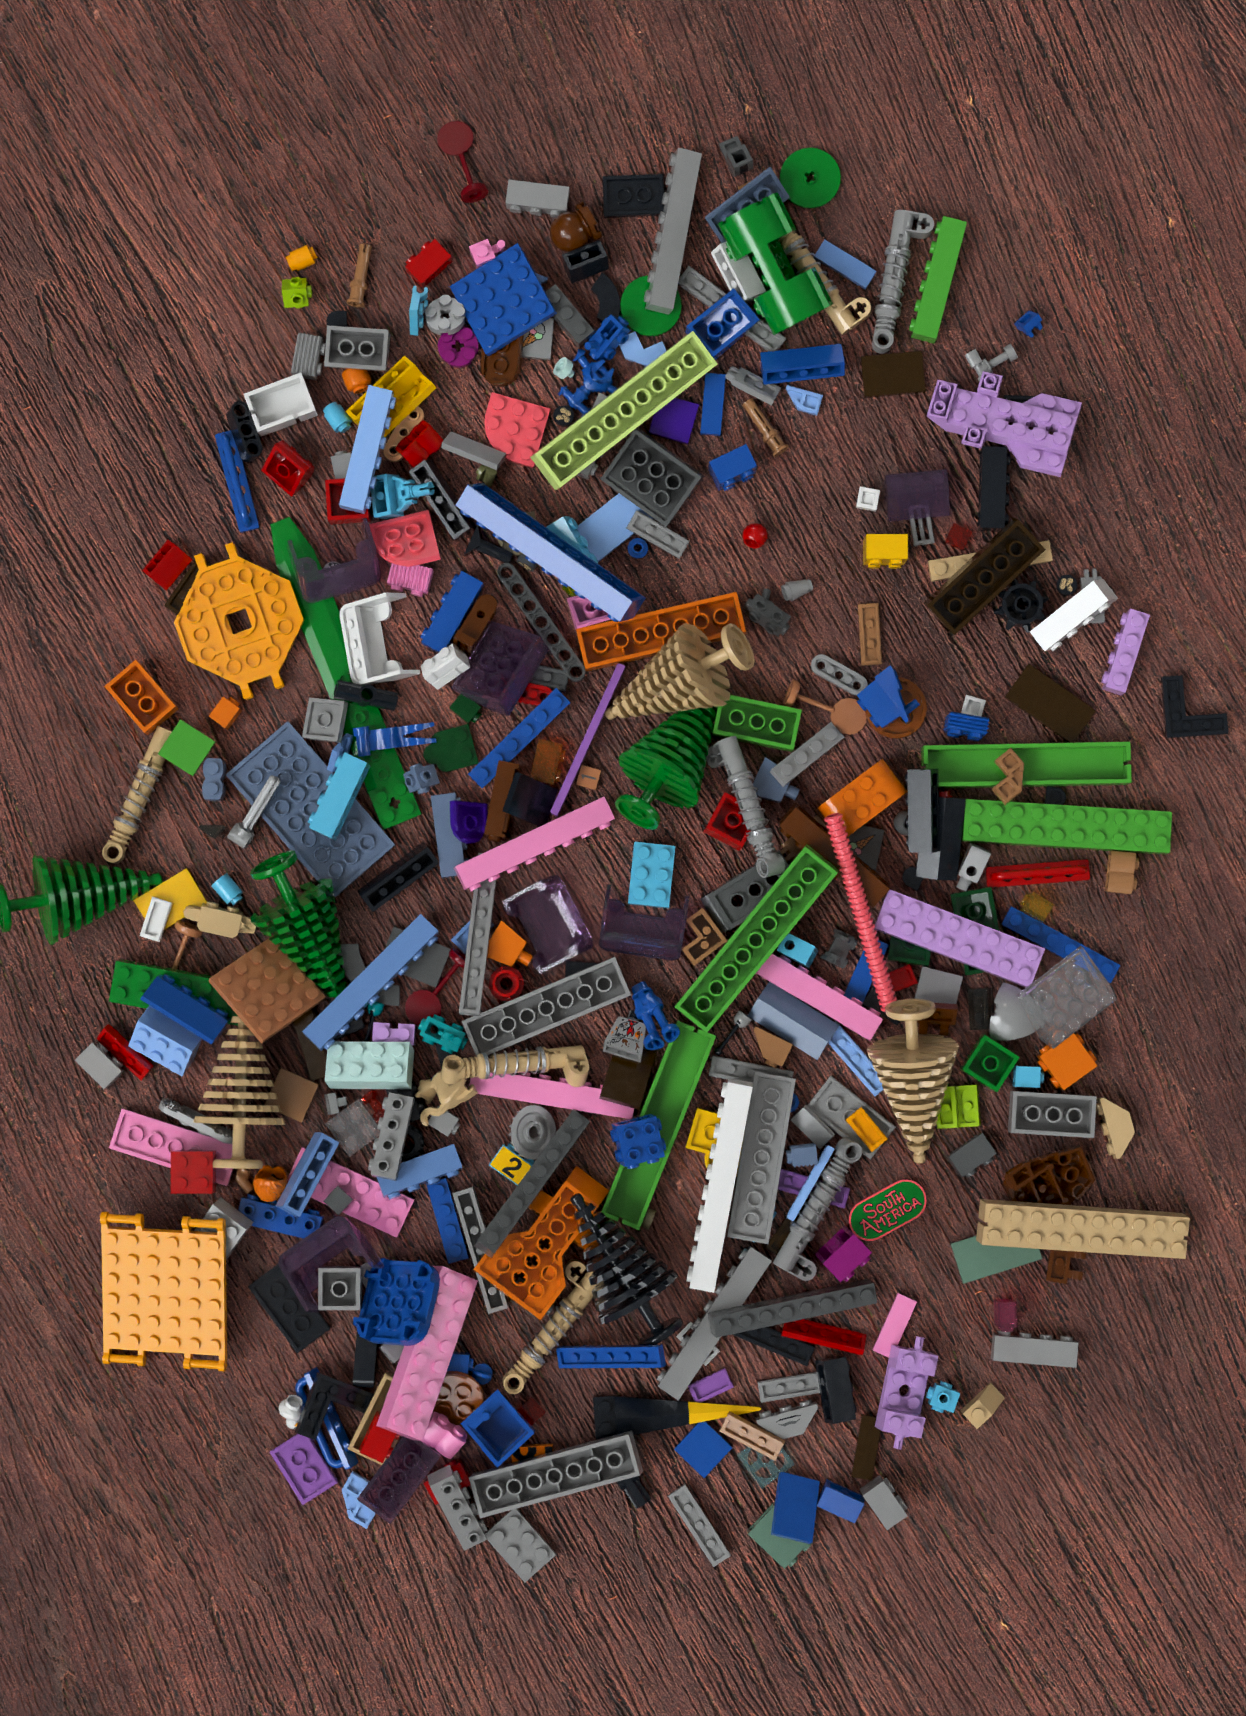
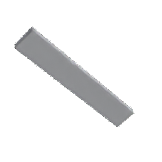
[678,266,786,351]

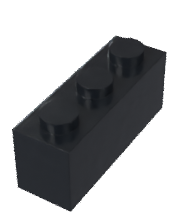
[815,1356,857,1424]

